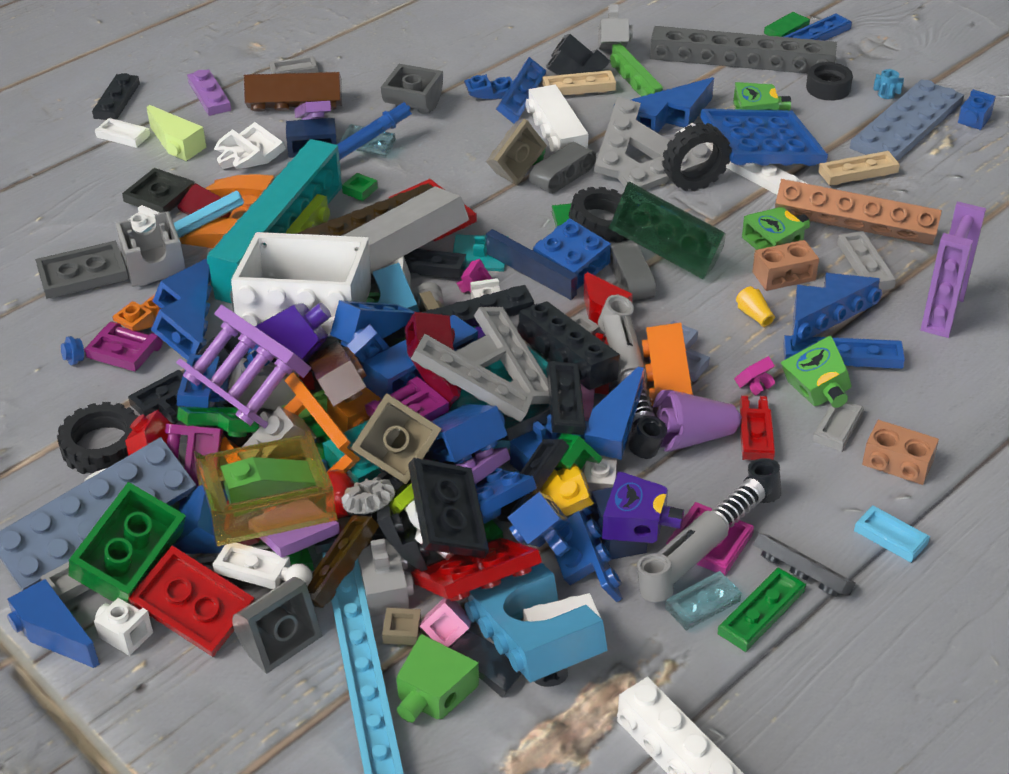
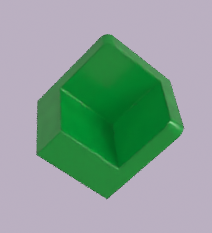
[555,433,603,470]

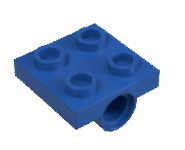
[475,468,537,524]

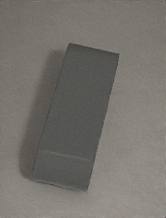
[529,142,596,194]
[609,240,656,300]

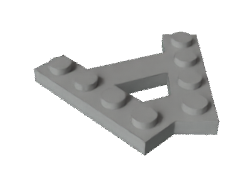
[594,97,712,196]
[411,307,550,422]

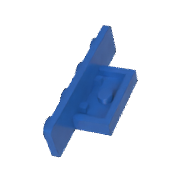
[554,506,623,602]

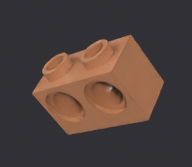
[752,240,819,291]
[862,419,939,485]

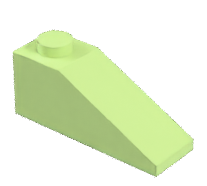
[146,105,207,161]

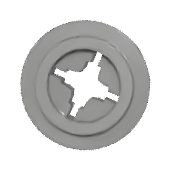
[341,477,395,514]

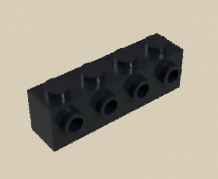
[517,301,620,390]

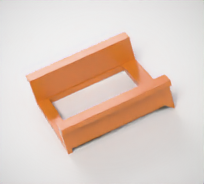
[221,372,361,512]

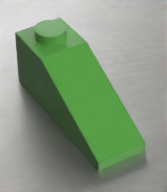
[220,457,329,515]

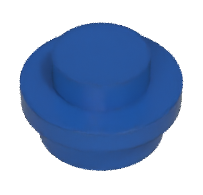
[61,336,84,365]

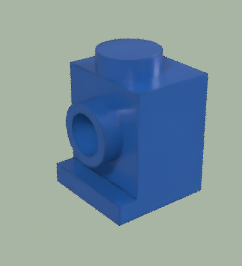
[958,89,996,130]

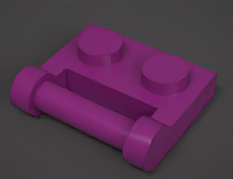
[84,321,163,372]
[365,377,449,421]
[165,424,223,488]

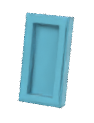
[854,505,930,563]

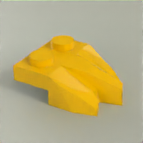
[539,463,593,517]

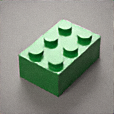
[68,482,186,605]

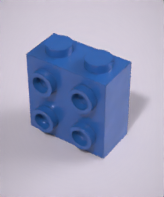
[533,218,611,289]
[425,404,507,464]

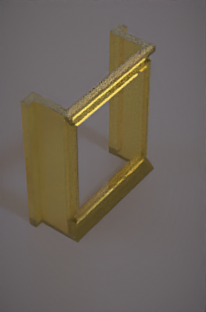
[193,430,337,546]

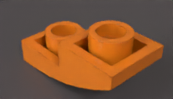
[112,294,161,331]

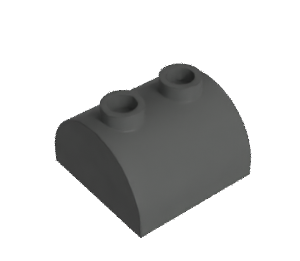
[381,63,443,114]
[232,577,323,674]

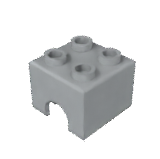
[115,211,185,286]

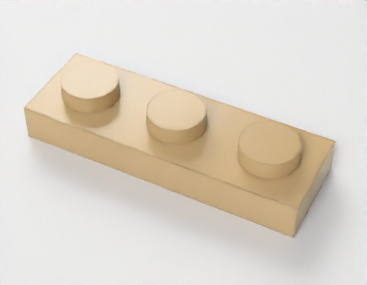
[543,70,616,95]
[818,151,900,186]

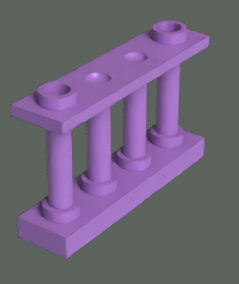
[920,201,986,338]
[176,304,311,428]

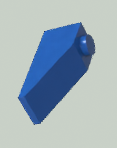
[330,300,415,347]
[580,367,644,460]
[7,579,100,668]

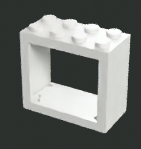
[231,232,371,337]

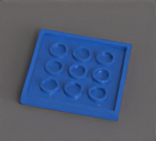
[700,109,828,166]

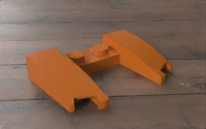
[179,174,275,248]

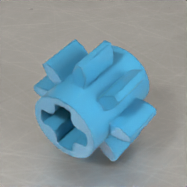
[873,69,904,99]

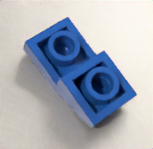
[464,74,513,99]

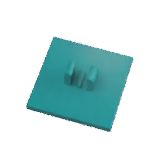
[453,234,508,272]

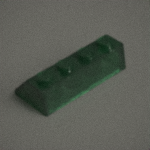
[609,181,726,279]

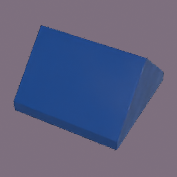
[173,479,234,554]

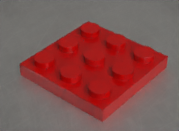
[411,537,542,601]

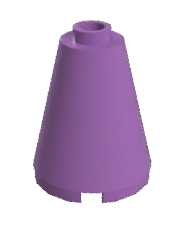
[653,390,741,452]

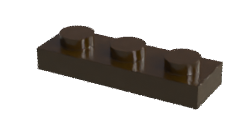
[307,515,379,608]

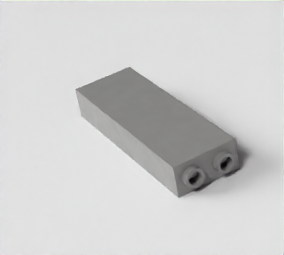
[343,186,469,274]

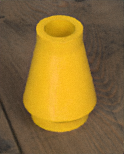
[736,286,775,327]

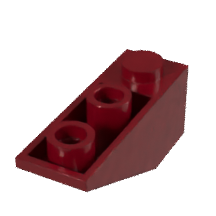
[405,312,461,409]

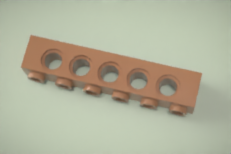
[775,179,942,245]

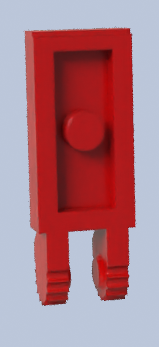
[740,395,775,460]

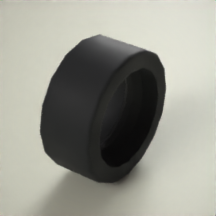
[806,62,853,101]

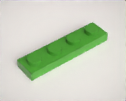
[610,43,663,97]

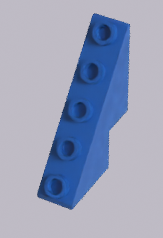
[613,77,714,133]
[151,258,212,361]
[792,273,882,346]

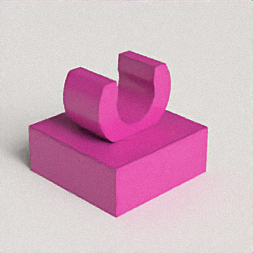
[456,259,492,293]
[734,356,775,395]

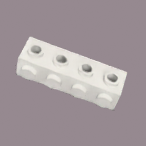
[617,677,744,774]

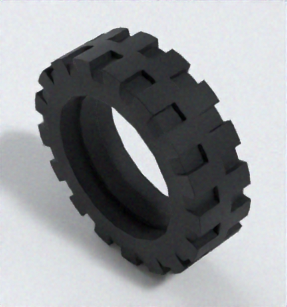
[662,123,732,191]
[568,187,641,243]
[57,402,138,474]

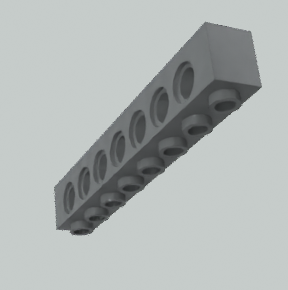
[650,26,837,74]

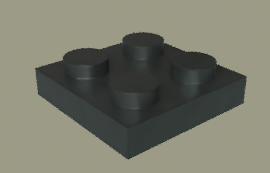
[122,168,195,213]

